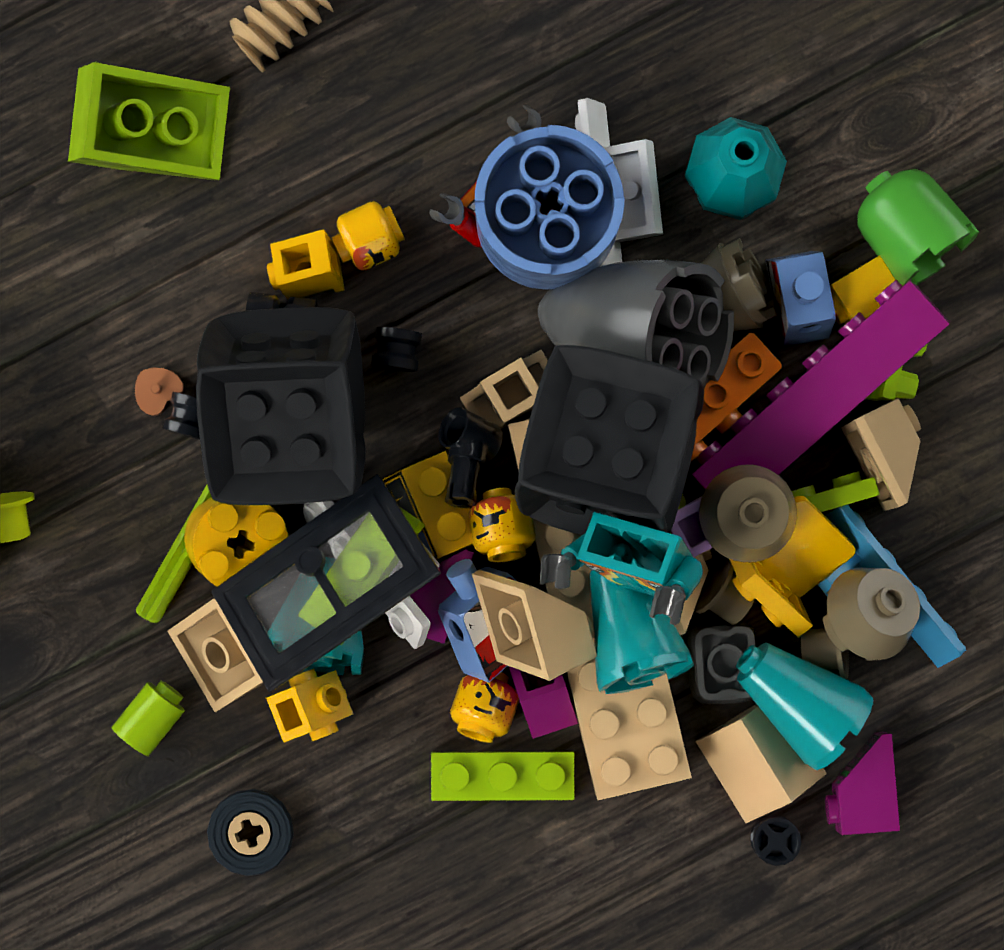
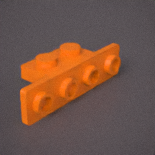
[691,333,782,461]

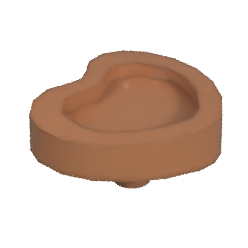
[135,368,184,416]

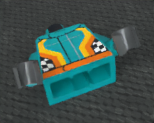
[540,512,703,625]

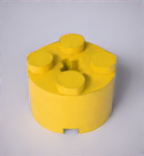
[184,497,288,588]

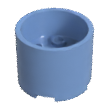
[475,125,625,289]

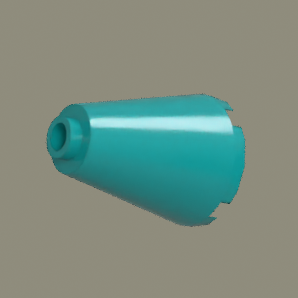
[589,570,694,694]
[736,643,874,770]

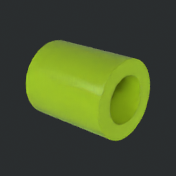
[111,680,185,757]

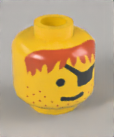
[331,201,405,270]
[469,488,536,562]
[450,672,519,743]

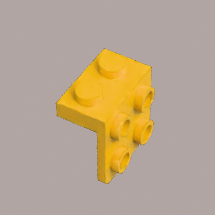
[729,496,855,638]

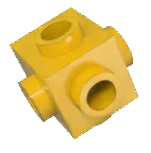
[266,669,353,742]

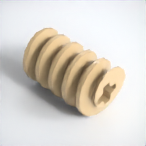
[230,0,334,73]

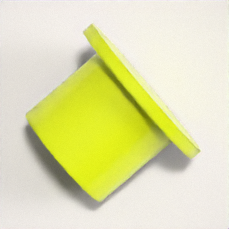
[0,491,34,543]

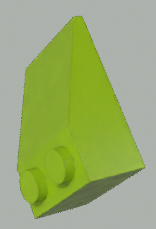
[68,62,230,180]

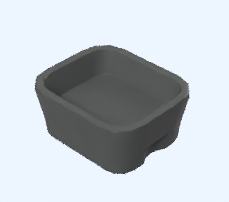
[687,621,758,705]

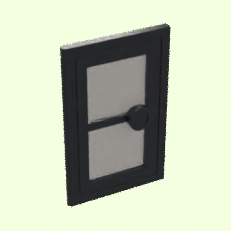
[211,474,441,693]

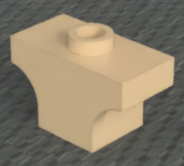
[460,350,548,429]

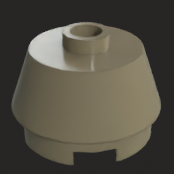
[700,238,778,332]
[699,464,797,563]
[823,568,920,661]

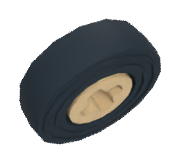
[207,789,294,876]

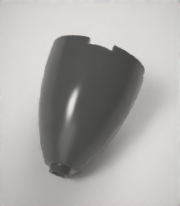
[538,259,734,388]

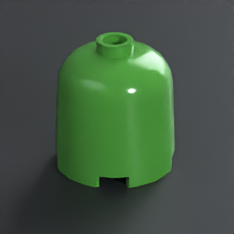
[857,169,979,286]

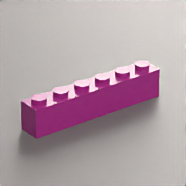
[692,279,950,489]

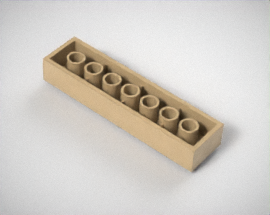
[508,419,692,800]

